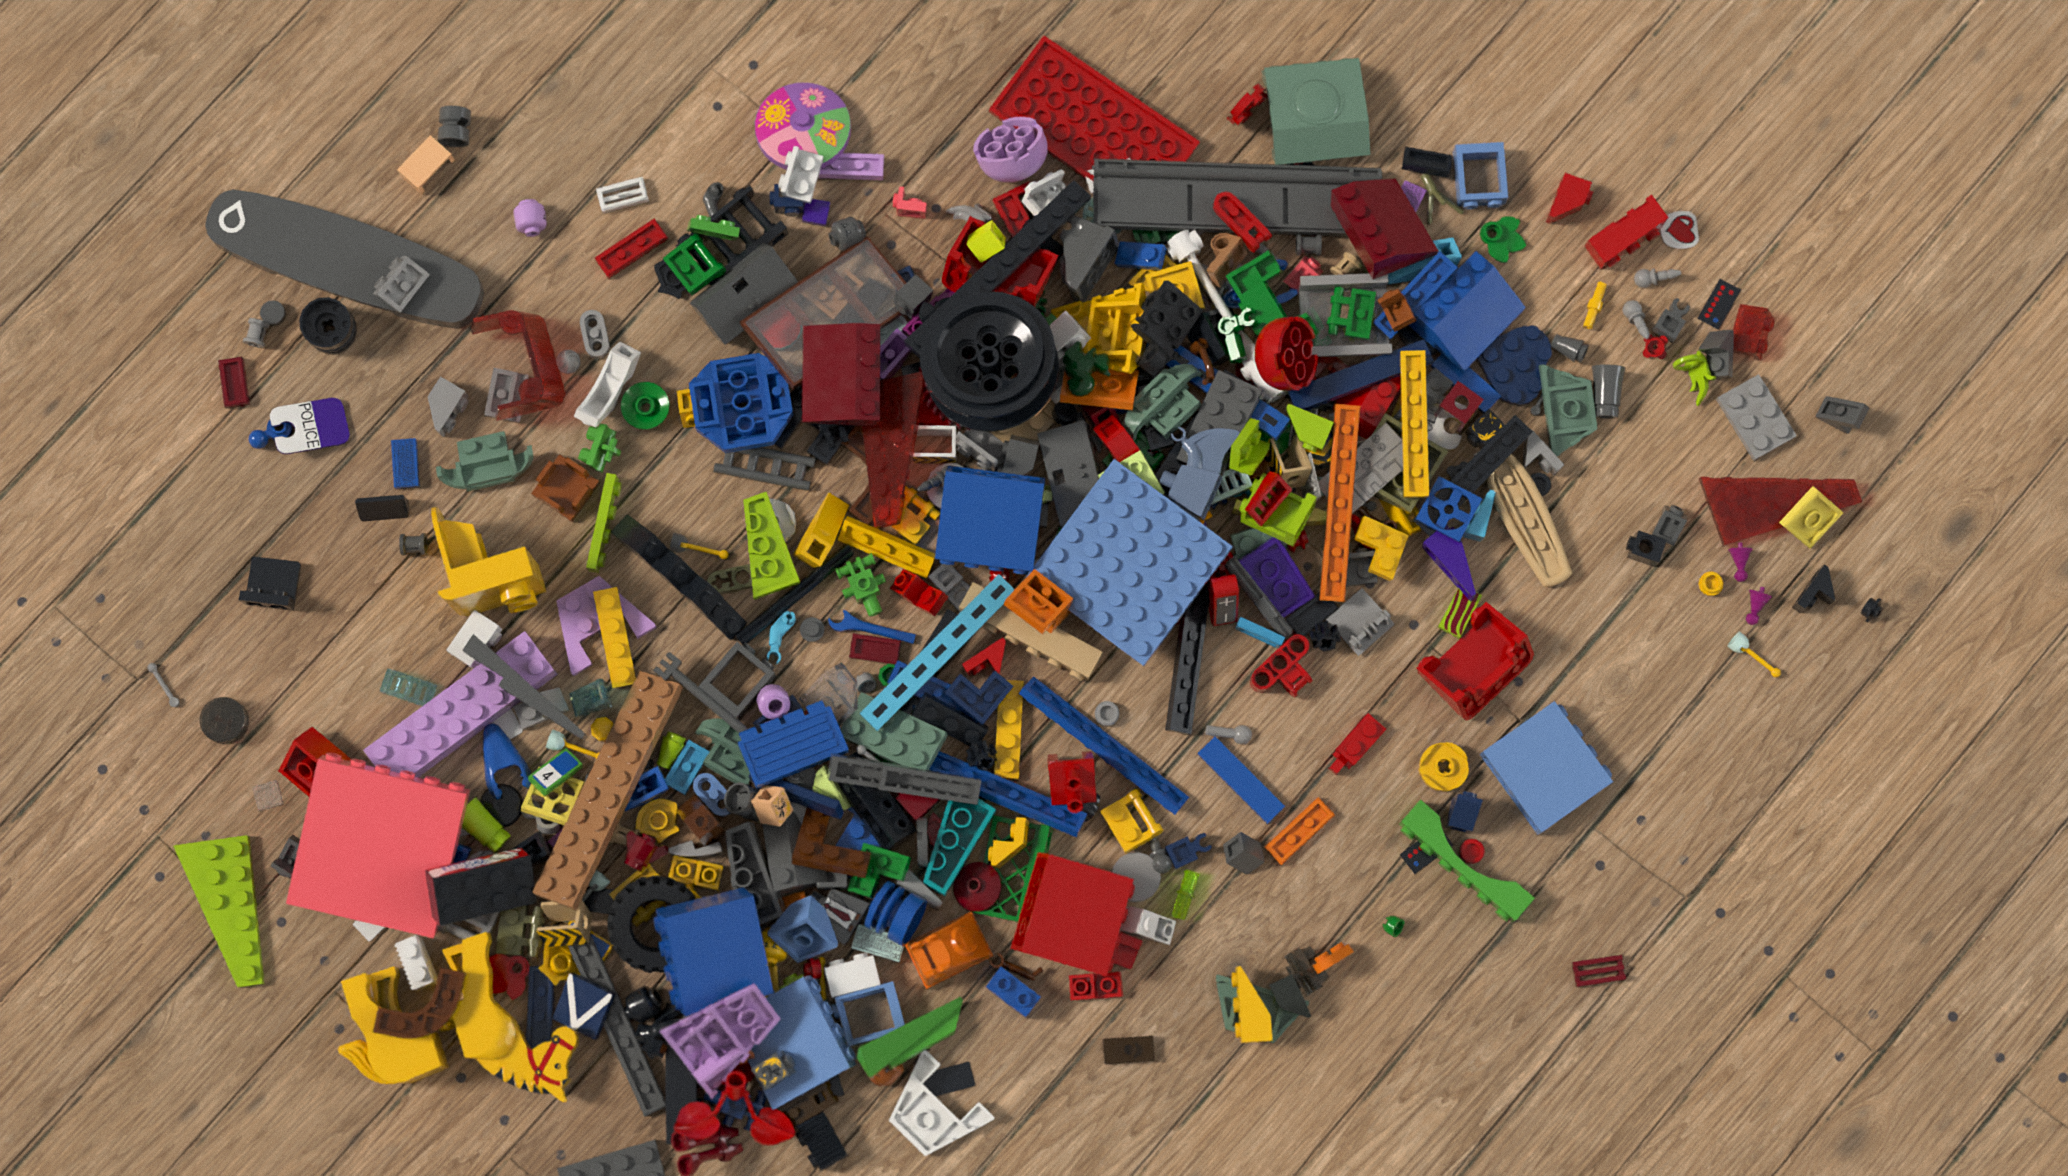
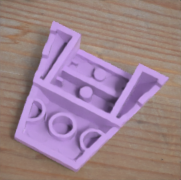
[660,984,780,1099]

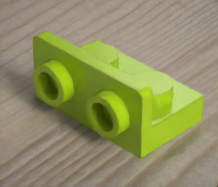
[1229,418,1270,475]

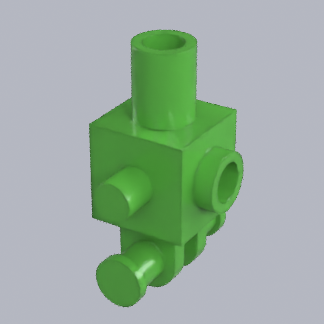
[835,553,886,617]

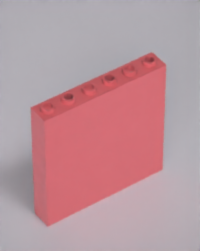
[286,753,470,938]

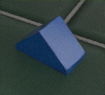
[625,766,669,811]

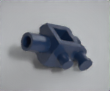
[703,1084,767,1131]

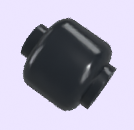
[624,986,663,1023]

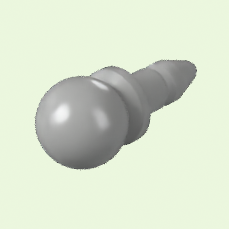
[1634,268,1682,288]
[1623,300,1649,339]

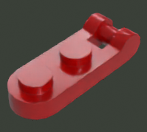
[1213,192,1272,253]

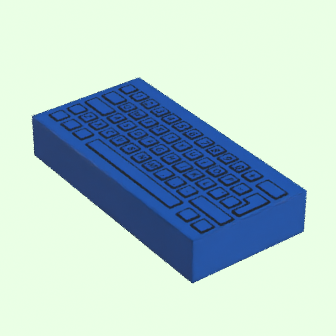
[391,438,420,489]

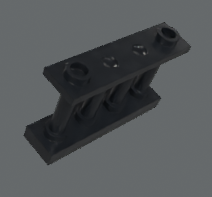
[676,185,788,287]

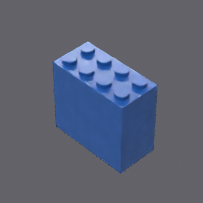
[935,465,1046,574]
[653,887,774,1016]

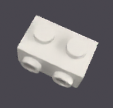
[1021,169,1067,216]

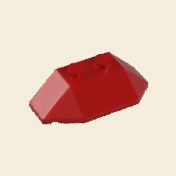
[1333,376,1401,440]

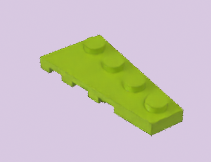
[743,492,800,600]

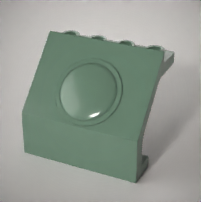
[1261,58,1370,165]

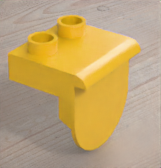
[431,506,547,616]

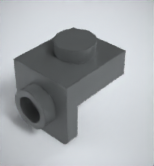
[271,835,300,879]

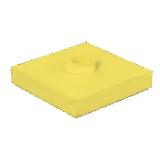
[1779,486,1843,549]

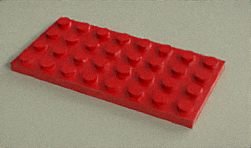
[989,35,1200,181]

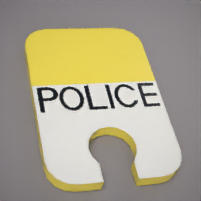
[1391,393,1467,451]

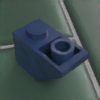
[1445,791,1482,834]

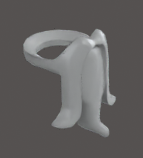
[946,204,993,223]

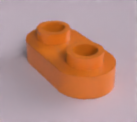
[1313,942,1354,974]

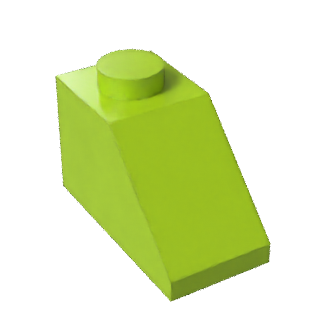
[1286,403,1334,453]

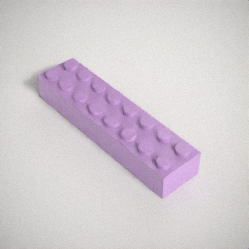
[363,631,558,777]

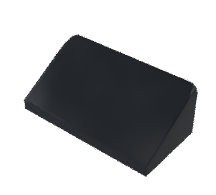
[355,495,409,522]

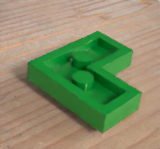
[848,843,912,899]

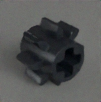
[1310,621,1341,652]
[966,740,997,771]

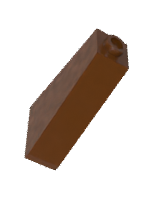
[676,795,726,846]

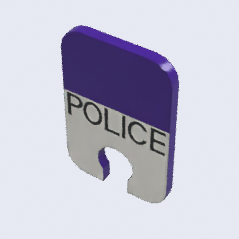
[270,398,349,454]

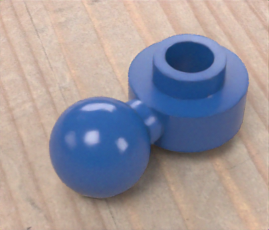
[249,420,292,449]

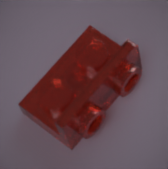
[1733,304,1775,361]

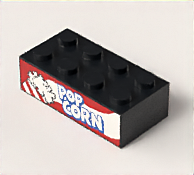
[425,848,537,926]

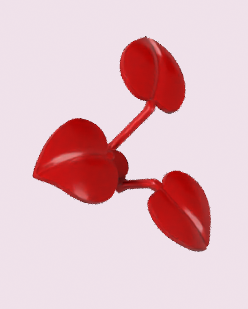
[674,1062,795,1146]

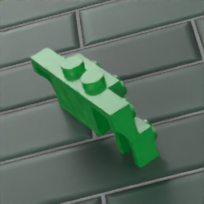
[1226,250,1320,337]

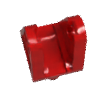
[1047,751,1096,813]

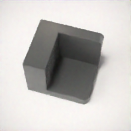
[1223,832,1265,874]
[817,871,848,890]

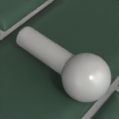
[1205,725,1252,745]

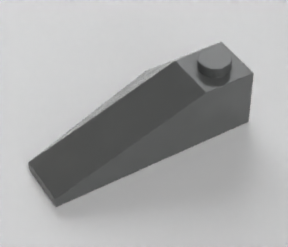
[762,811,829,895]

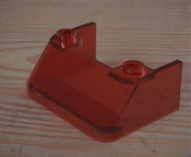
[471,310,565,421]

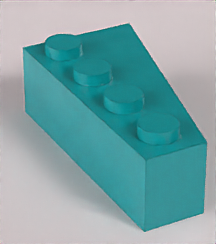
[923,799,996,897]

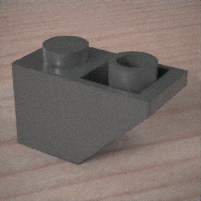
[997,434,1039,475]

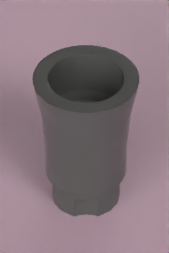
[1592,365,1626,419]

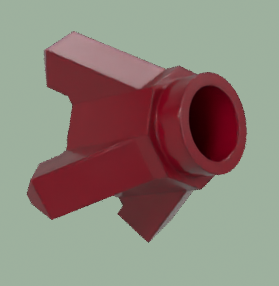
[624,831,669,872]

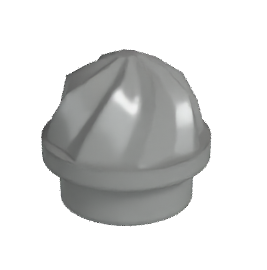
[556,350,581,374]

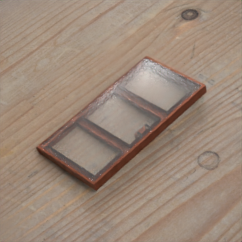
[740,236,906,390]

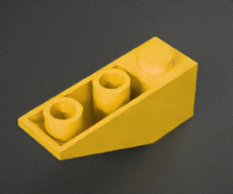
[792,493,849,568]
[1231,966,1272,1043]

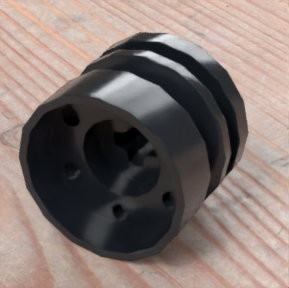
[299,297,357,354]

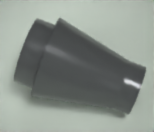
[1551,334,1589,363]

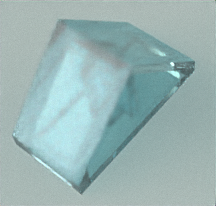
[569,678,613,717]

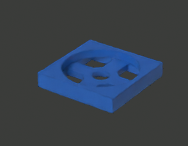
[1416,476,1483,542]

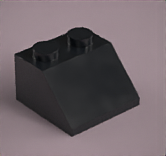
[1187,307,1245,367]

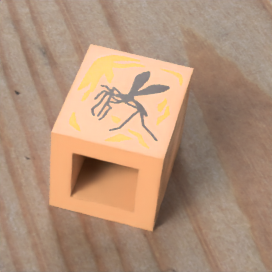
[751,785,794,827]

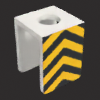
[913,425,956,463]

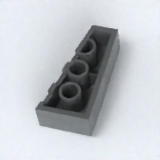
[725,822,786,927]

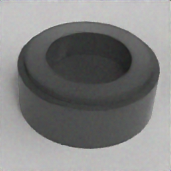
[260,300,286,326]

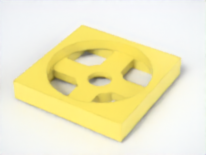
[521,767,585,825]

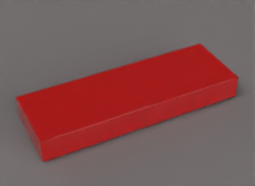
[595,218,669,279]

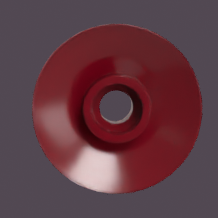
[953,862,1002,912]

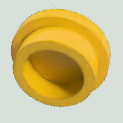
[1698,571,1723,596]

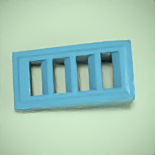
[1463,490,1496,542]

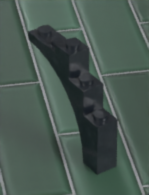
[611,514,747,641]

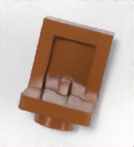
[1377,289,1417,332]

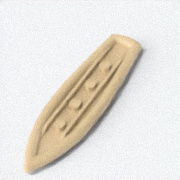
[1486,454,1572,587]

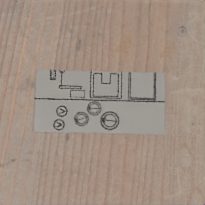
[1318,423,1403,513]

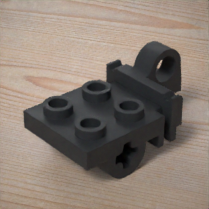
[1131,280,1203,378]

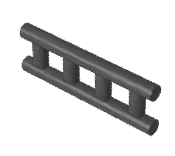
[713,447,816,491]

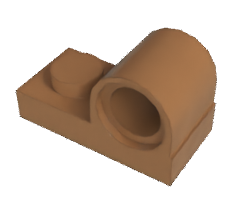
[1207,233,1248,288]

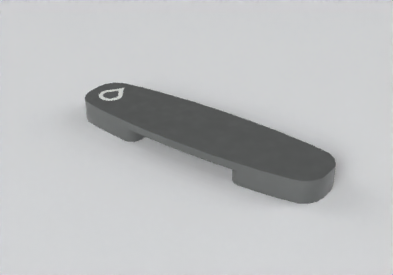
[205,189,484,329]

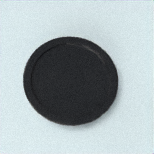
[480,784,523,828]

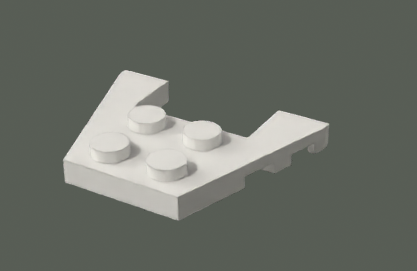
[889,1050,995,1156]

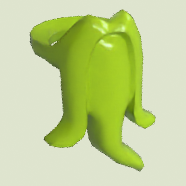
[1672,351,1716,406]

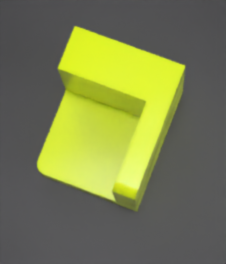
[967,220,1006,262]

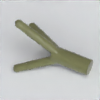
[1420,174,1464,224]

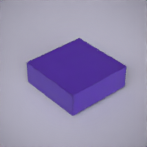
[802,199,830,227]

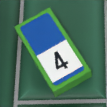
[528,748,583,796]

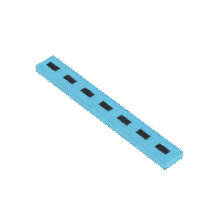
[860,574,1015,731]

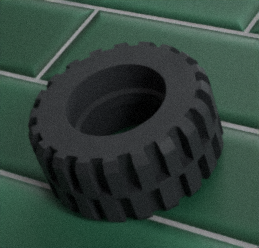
[607,875,696,973]

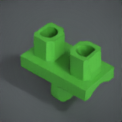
[578,423,621,473]

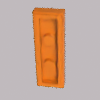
[1264,797,1335,866]

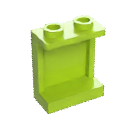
[1239,473,1317,546]

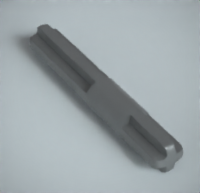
[1225,558,1293,638]

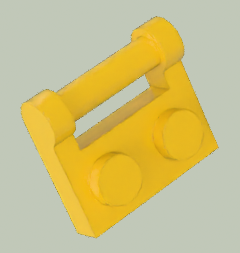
[1100,789,1164,854]

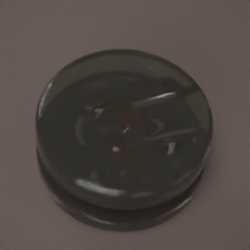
[199,697,249,744]

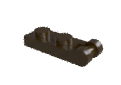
[777,1080,840,1128]

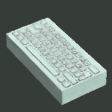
[851,924,904,962]

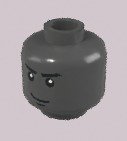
[828,217,866,251]

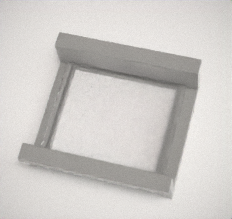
[1299,274,1392,357]

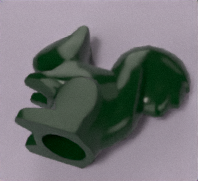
[1063,341,1110,396]

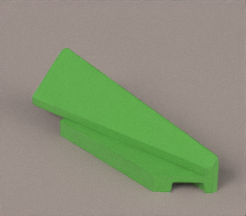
[857,997,963,1078]

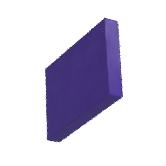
[1238,537,1316,618]

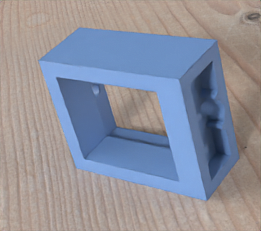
[1453,142,1508,210]
[832,981,905,1047]

